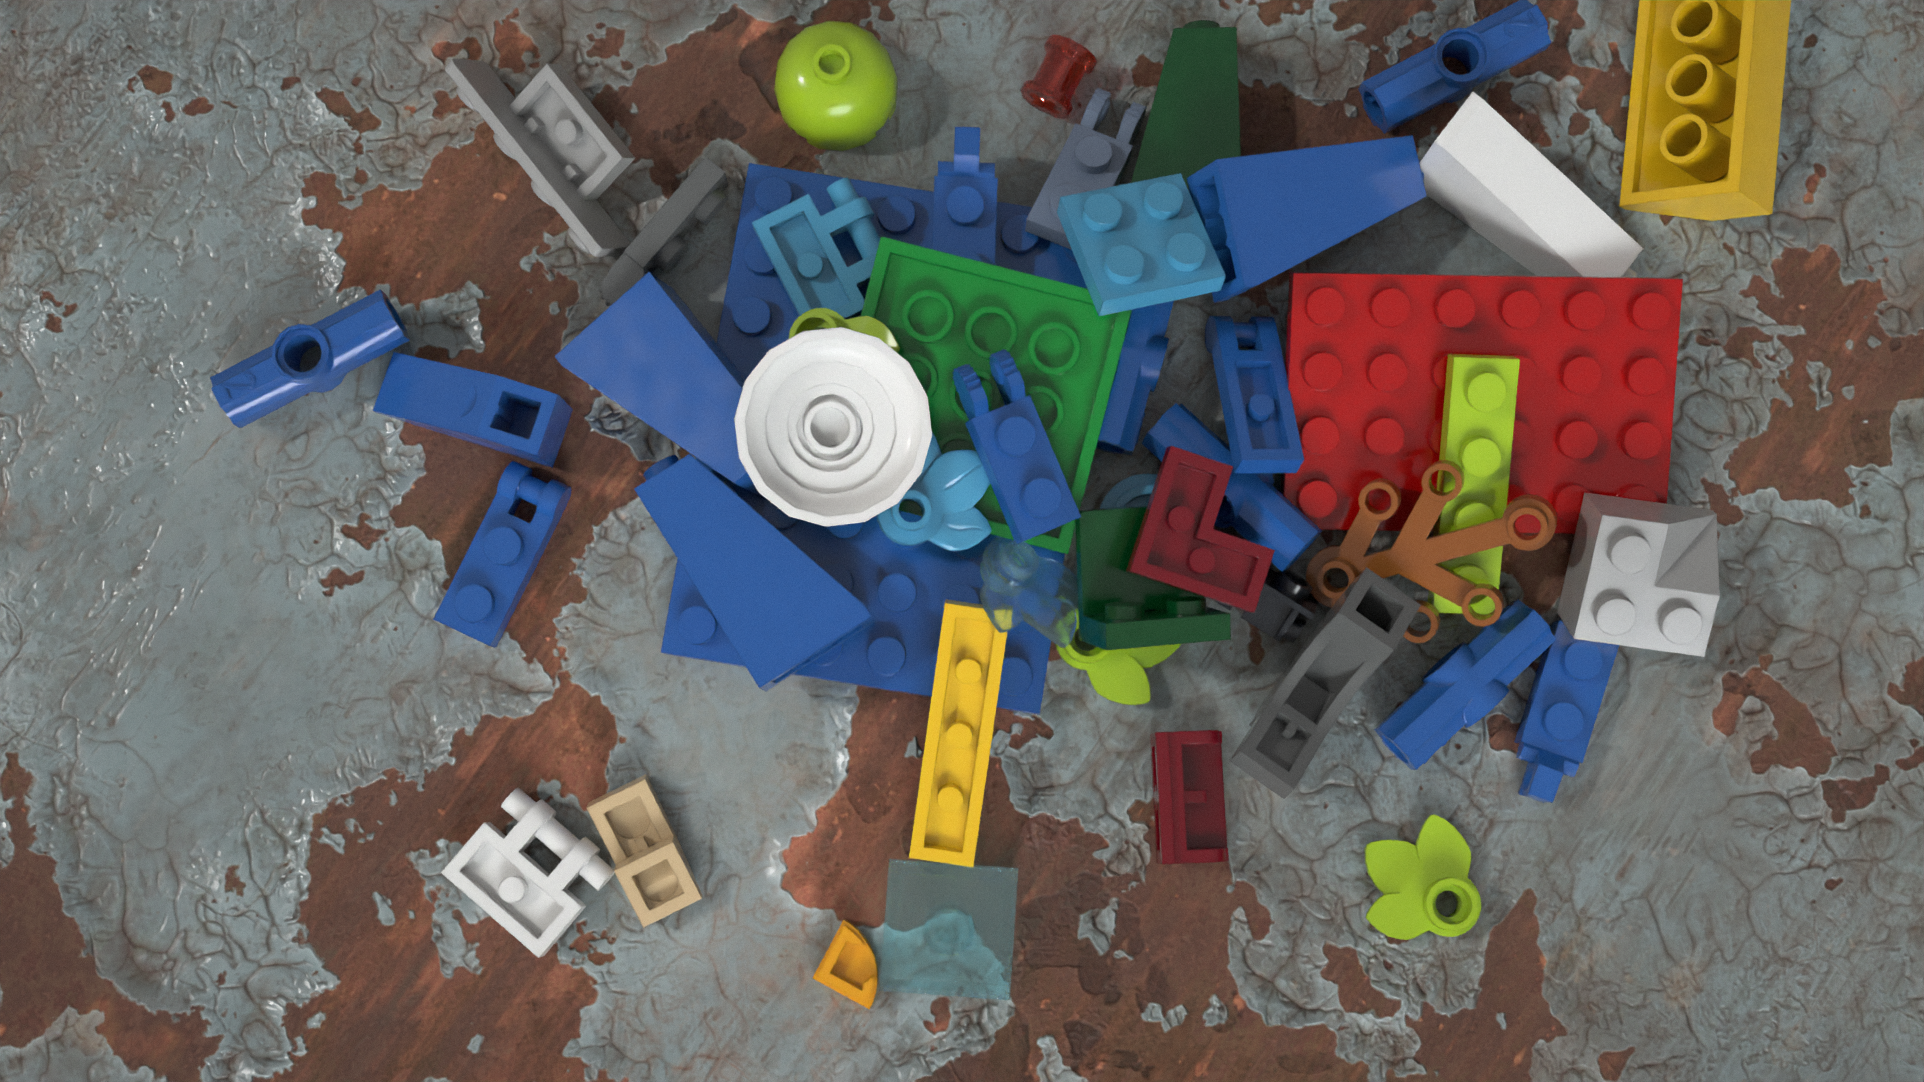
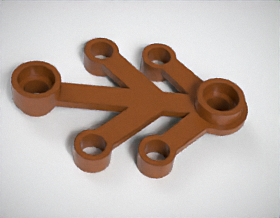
[1306,460,1557,643]

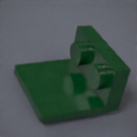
[1075,506,1231,650]

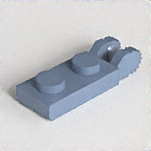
[1025,88,1147,250]

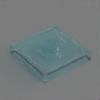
[879,858,1018,1000]

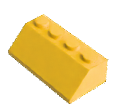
[1619,0,1791,221]

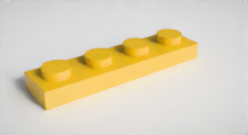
[909,599,1011,867]

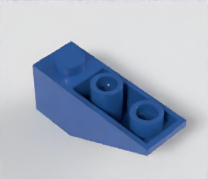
[373,352,573,468]

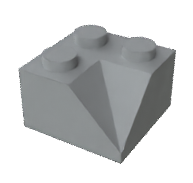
[1557,492,1720,657]

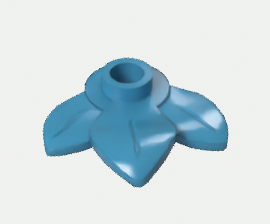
[876,432,992,551]

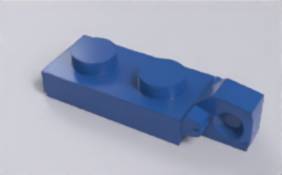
[932,127,998,265]
[1514,621,1619,803]

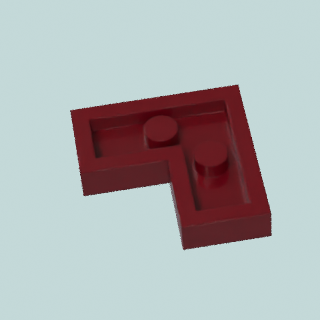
[1126,446,1275,613]

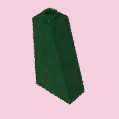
[1131,20,1241,193]

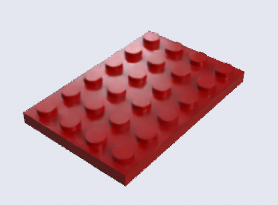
[1280,272,1683,534]

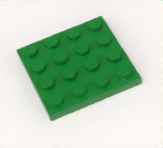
[860,236,1132,554]

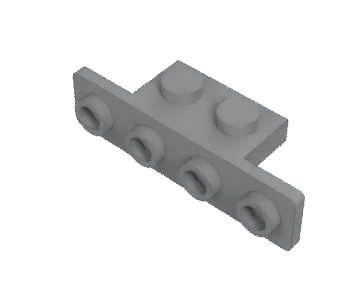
[445,58,635,257]

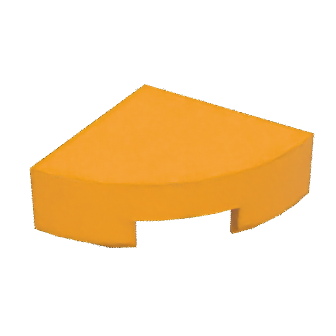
[813,919,878,1010]

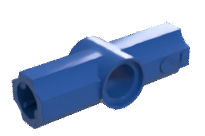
[1359,0,1551,134]
[210,289,410,428]
[1096,301,1174,456]
[1142,403,1322,572]
[1374,599,1557,770]

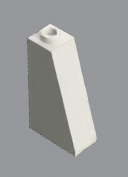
[1419,92,1643,277]

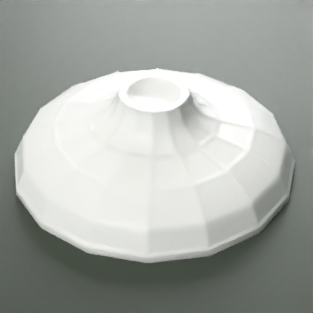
[734,327,932,527]

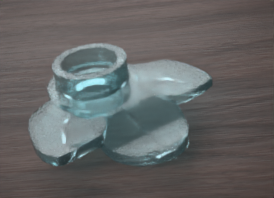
[980,537,1078,648]

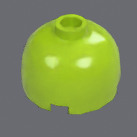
[774,21,898,151]

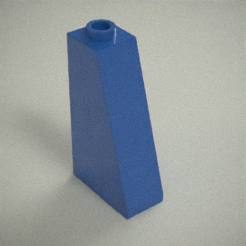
[1187,135,1427,303]
[555,272,759,495]
[634,454,874,692]

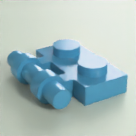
[752,177,880,319]

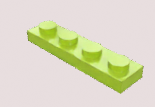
[1428,354,1520,615]

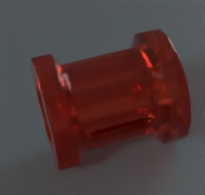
[1020,35,1097,119]

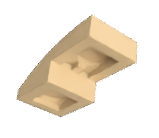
[586,774,702,928]

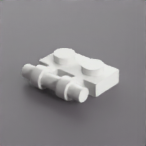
[441,787,615,958]

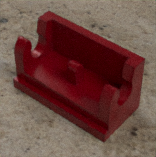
[1150,730,1229,865]

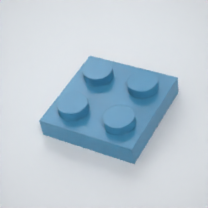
[1057,173,1226,316]

